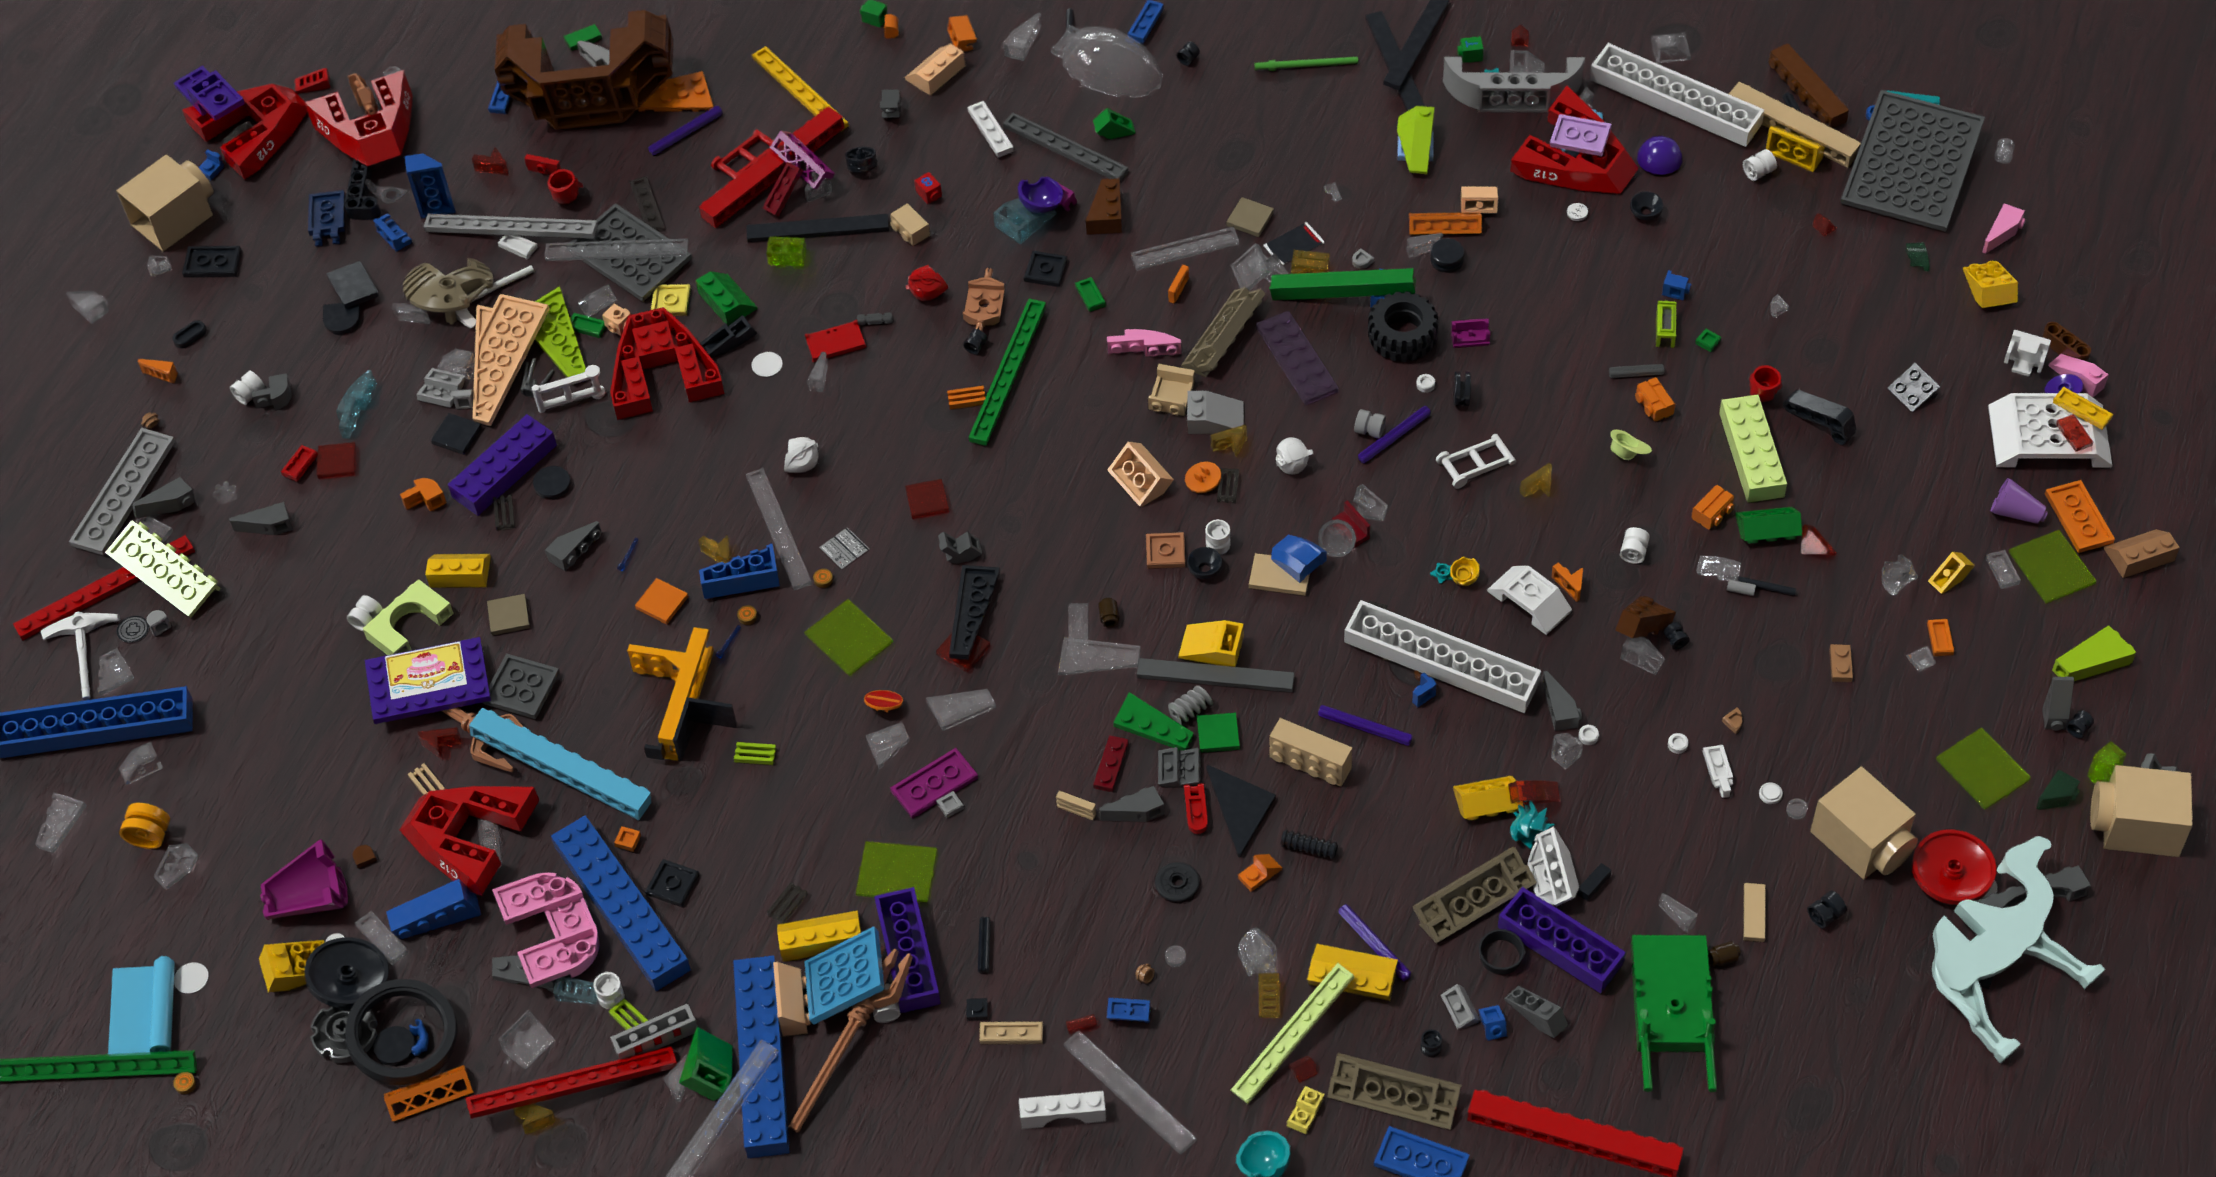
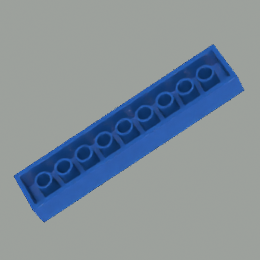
[0,686,193,758]
[551,815,691,991]
[733,956,790,1158]

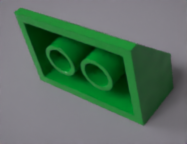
[696,271,758,326]
[1735,507,1802,543]

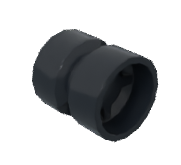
[1807,890,1847,928]

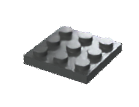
[483,653,560,719]

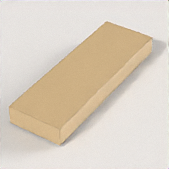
[1743,883,1765,942]
[980,1022,1043,1044]

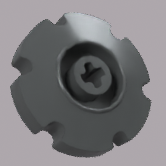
[311,1007,378,1063]

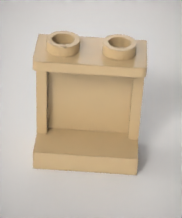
[1148,364,1195,416]

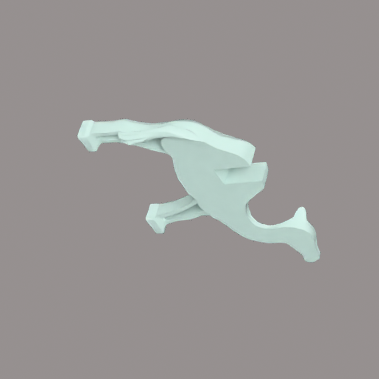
[1932,836,2105,1063]

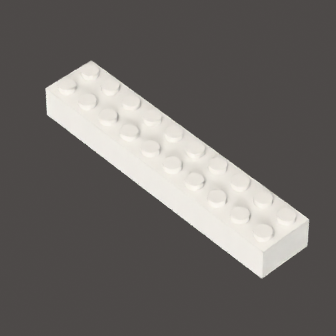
[1590,43,1764,147]
[1344,600,1541,713]

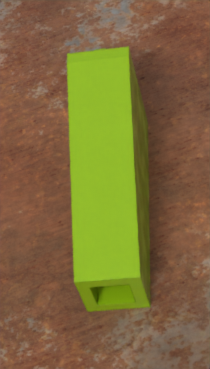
[2052,625,2136,681]

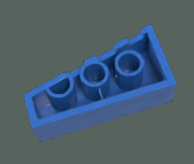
[699,543,780,599]
[386,879,481,940]

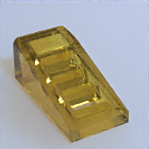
[1259,973,1280,1018]

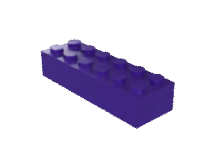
[448,414,557,516]
[874,887,941,1013]
[1498,887,1626,993]

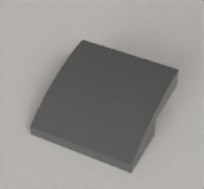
[1158,747,1201,788]

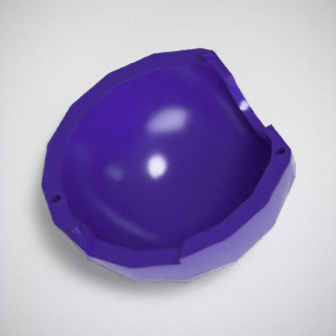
[1637,136,1682,175]
[1018,177,1063,214]

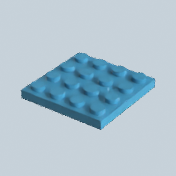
[804,927,885,1024]

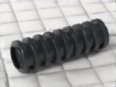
[1280,829,1338,859]

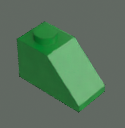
[1093,108,1135,139]

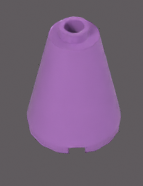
[1990,478,2048,524]

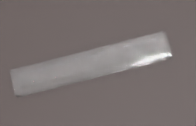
[1131,227,1239,270]

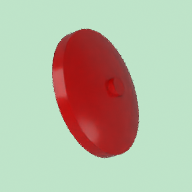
[1912,829,1996,905]

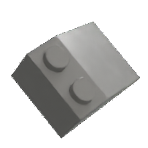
[1187,391,1244,434]

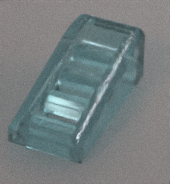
[553,977,597,1004]

